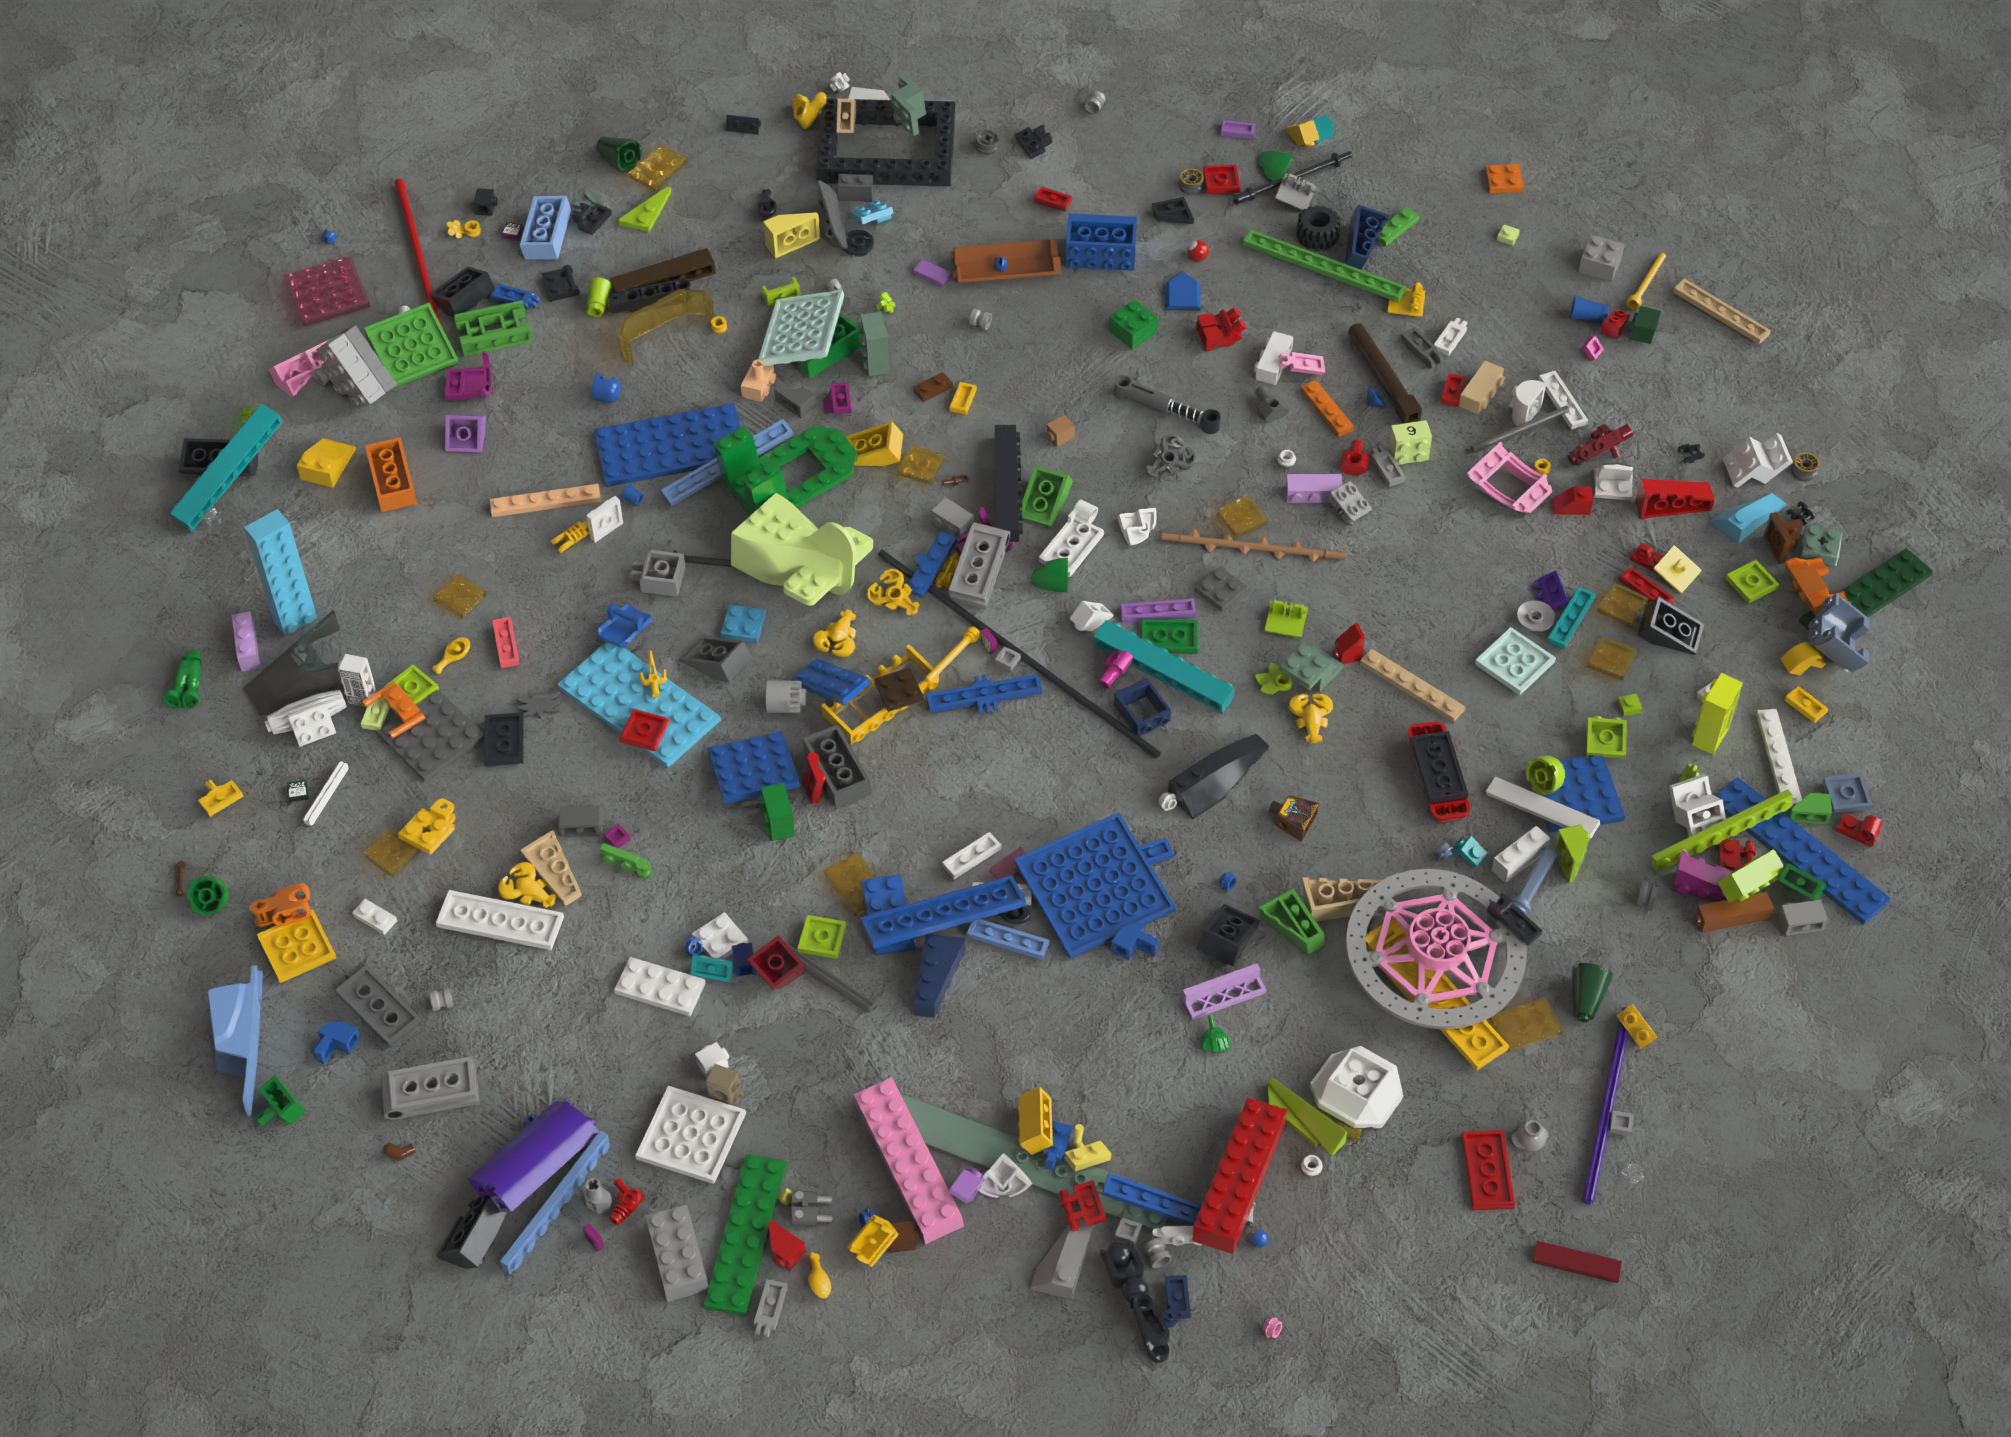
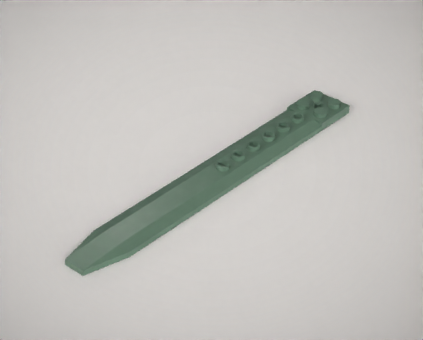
[855,1095,1175,1232]

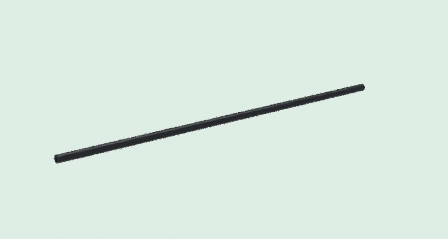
[878,549,1161,758]

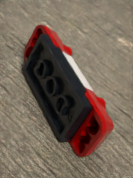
[1408,721,1470,823]

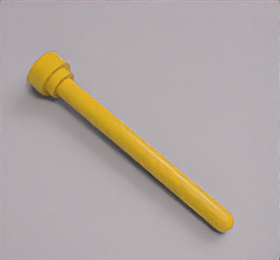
[1626,253,1666,310]
[925,626,980,683]

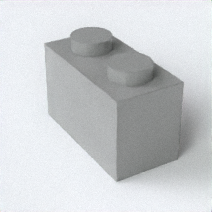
[932,498,974,538]
[1778,900,1828,936]

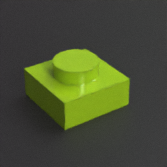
[1617,694,1642,716]

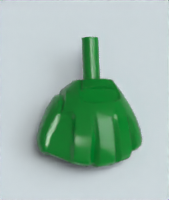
[1200,1015,1231,1053]

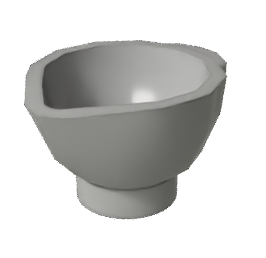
[1511,1120,1548,1151]

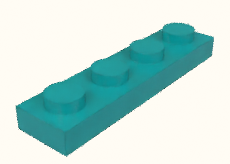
[1547,587,1596,650]

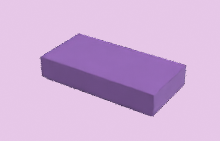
[1220,120,1256,139]
[913,259,952,287]

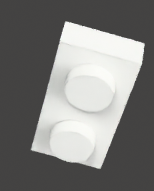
[352,899,397,935]

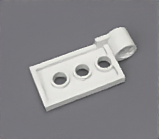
[1039,500,1104,577]

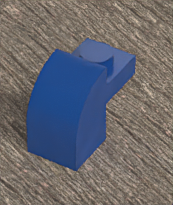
[1111,924,1159,960]
[314,1022,360,1065]

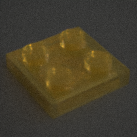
[898,445,945,485]
[1217,495,1268,538]
[433,574,487,619]
[1597,583,1648,627]
[1587,636,1637,681]
[364,827,421,877]

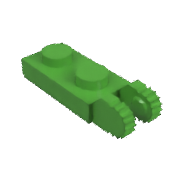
[600,843,652,879]

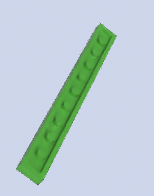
[1243,230,1406,302]

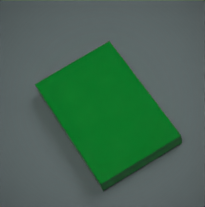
[1141,619,1198,654]

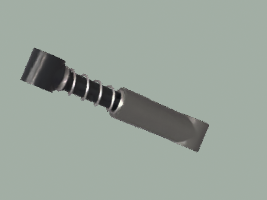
[1114,375,1221,434]

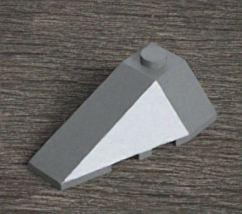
[1031,1220,1094,1300]

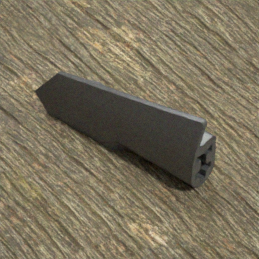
[816,180,847,249]

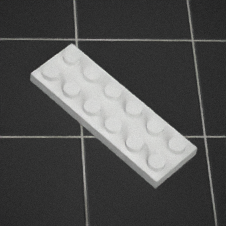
[436,890,564,950]

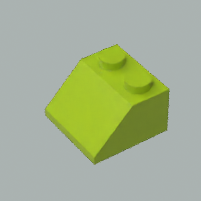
[1554,824,1590,883]

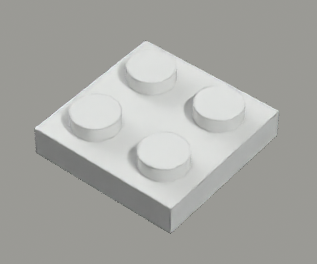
[586,496,623,542]
[692,912,748,959]

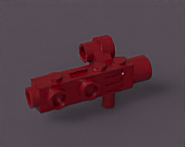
[1568,424,1633,465]

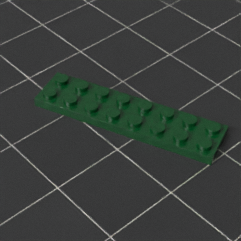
[1799,548,1933,631]

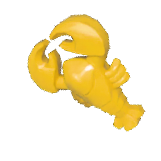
[867,569,920,616]
[813,609,856,657]
[1289,694,1333,743]
[498,862,557,909]

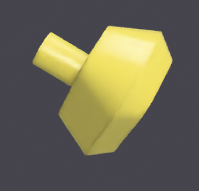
[778,1188,791,1206]

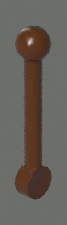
[176,861,185,896]

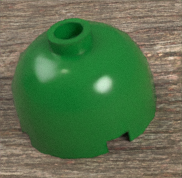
[187,875,229,916]

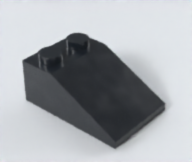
[1637,597,1704,655]
[1197,903,1260,966]

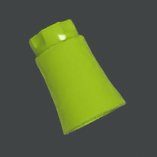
[586,277,612,318]

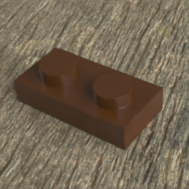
[913,372,953,402]

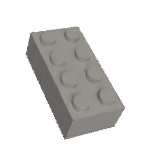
[645,1205,709,1302]

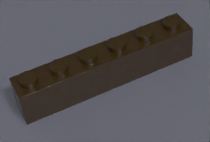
[610,248,716,299]

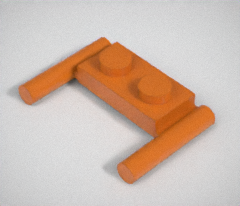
[361,682,425,739]

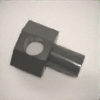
[1255,385,1289,422]

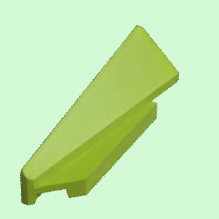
[1267,1077,1347,1156]

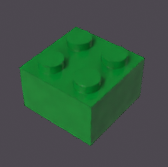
[1108,299,1158,350]
[759,783,795,841]

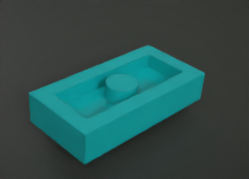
[690,954,734,982]

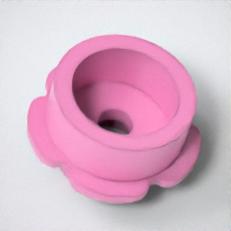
[1263,1317,1282,1338]

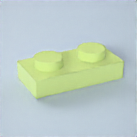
[361,698,390,731]

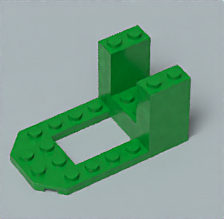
[713,426,858,516]

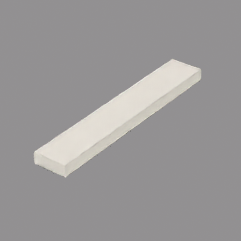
[1486,777,1600,839]

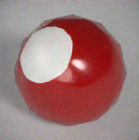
[1187,240,1209,262]

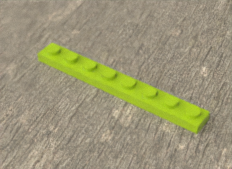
[1652,789,1792,873]

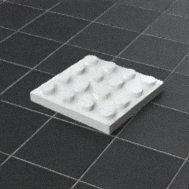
[635,1086,746,1184]

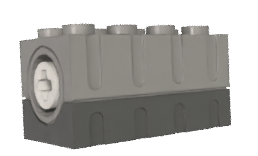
[316,325,397,408]

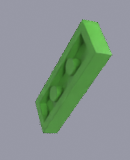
[1377,207,1419,246]

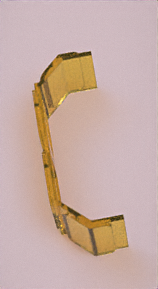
[618,288,715,366]

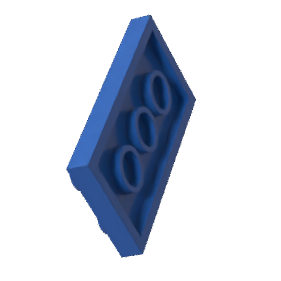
[791,658,870,706]
[861,874,915,956]

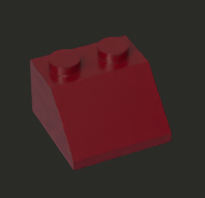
[747,935,804,990]

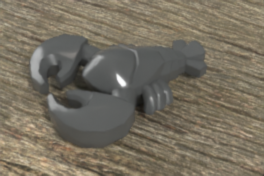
[1146,434,1196,479]

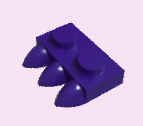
[1532,570,1569,610]

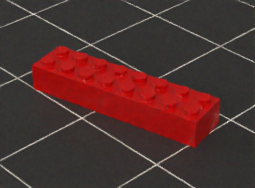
[1192,1097,1287,1254]

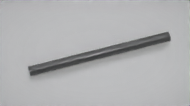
[1471,405,1569,452]

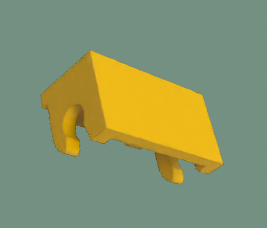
[847,1215,899,1267]

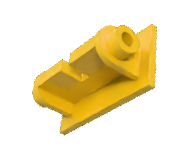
[935,552,960,591]
[1616,1004,1658,1049]

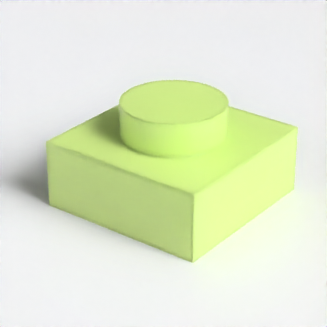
[1497,225,1520,246]

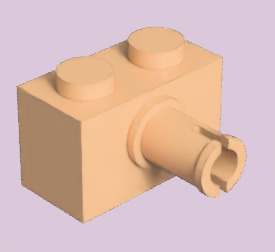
[741,360,776,402]

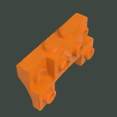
[1785,557,1851,616]

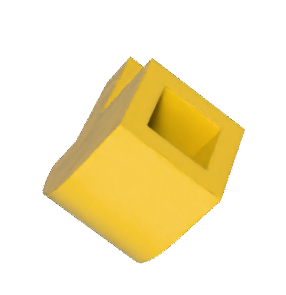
[1780,642,1827,676]

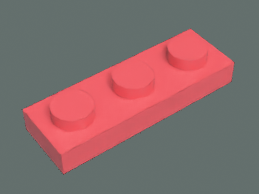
[492,617,520,668]

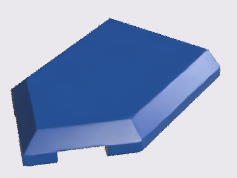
[1166,271,1200,310]

